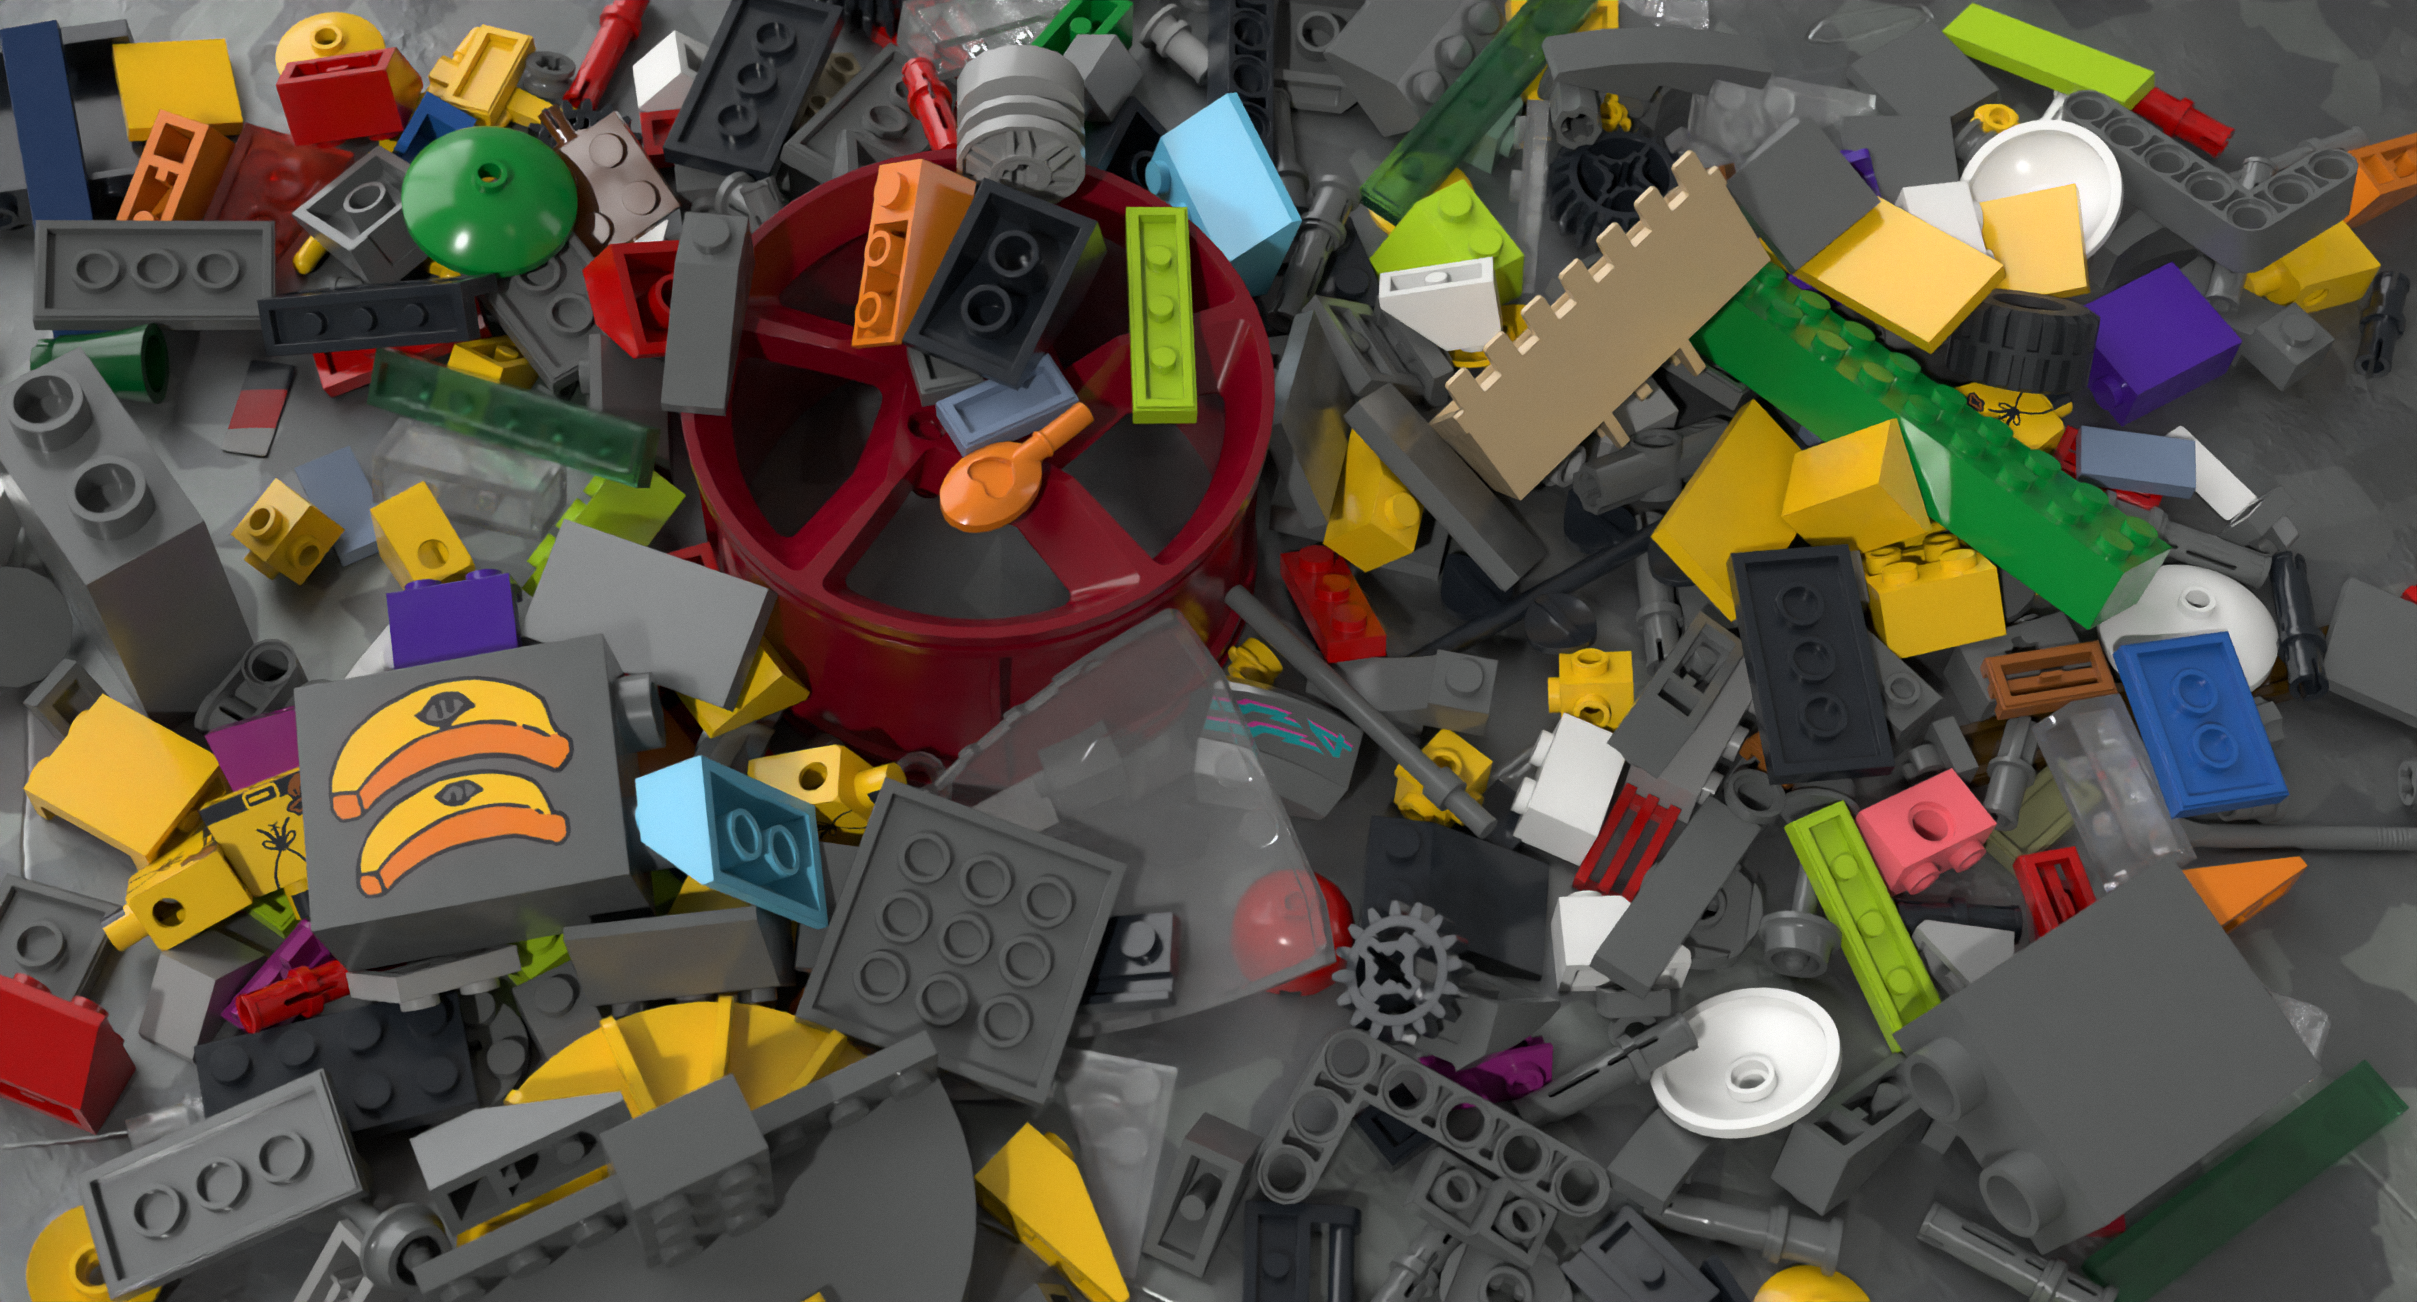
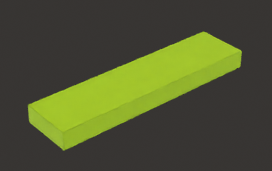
[1942,3,2155,110]
[1125,207,1197,424]
[1784,800,1941,1054]

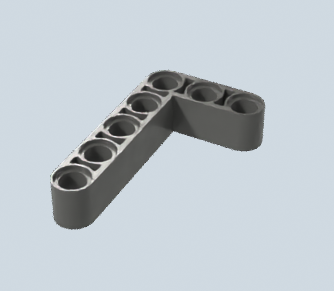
[2061,90,2359,274]
[1255,1025,1610,1217]

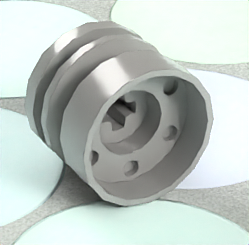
[957,45,1085,204]

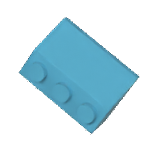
[1145,93,1302,297]
[635,755,829,930]

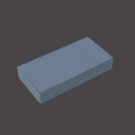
[936,353,1079,458]
[2076,425,2196,499]
[294,446,379,567]

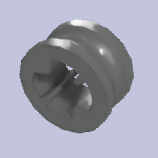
[523,51,576,99]
[1954,118,1999,170]

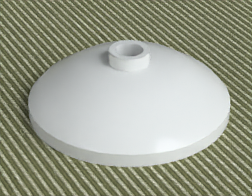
[1960,120,2124,259]
[2097,565,2278,692]
[1650,987,1842,1139]

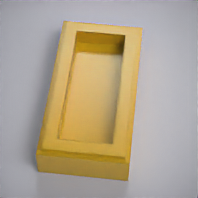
[441,24,536,126]

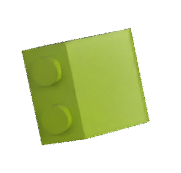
[1369,179,1524,306]

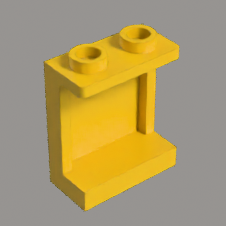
[23,694,233,871]

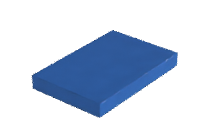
[2112,631,2290,819]

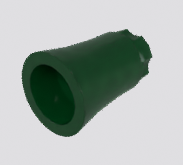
[30,323,169,404]

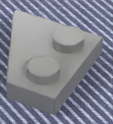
[346,944,521,1012]

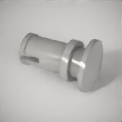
[1139,3,1208,86]

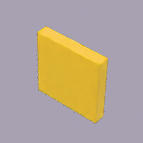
[112,39,243,142]
[1979,183,2091,299]

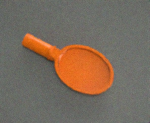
[940,402,1094,533]

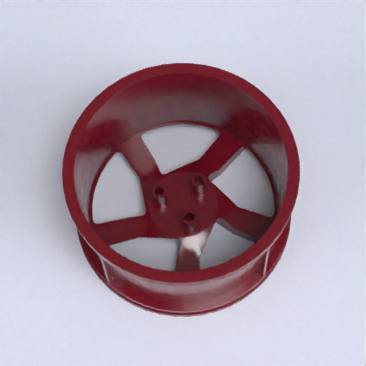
[681,148,1275,793]

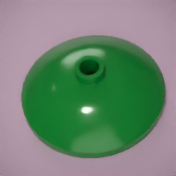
[401,126,578,278]

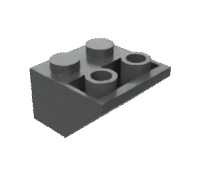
[579,334,674,486]

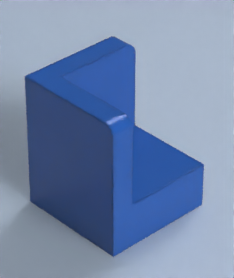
[392,91,477,164]

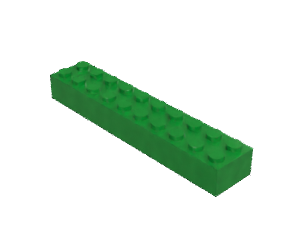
[1689,262,2172,630]

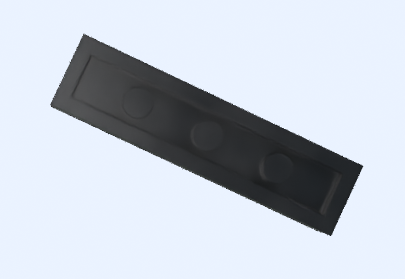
[257,273,498,357]

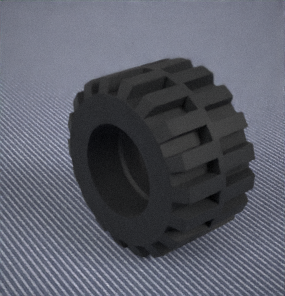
[1944,289,2100,395]

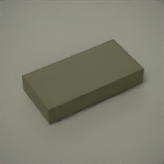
[1983,759,2102,878]

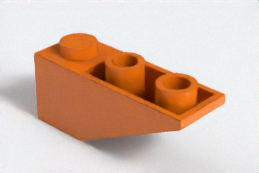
[851,159,976,349]

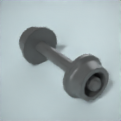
[1758,779,1861,978]
[301,1153,452,1294]

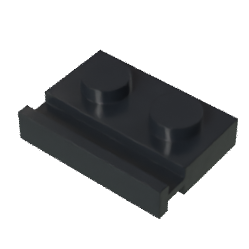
[1075,912,1181,1015]
[1559,1203,1722,1302]

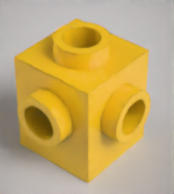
[231,478,345,586]
[1548,648,1634,733]
[1393,729,1493,828]

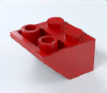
[276,47,424,149]
[0,973,136,1135]

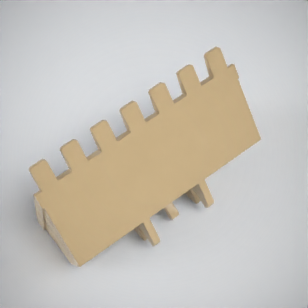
[1429,150,1771,501]

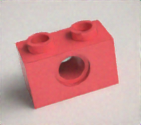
[1854,768,1997,898]

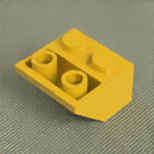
[1862,534,2007,659]

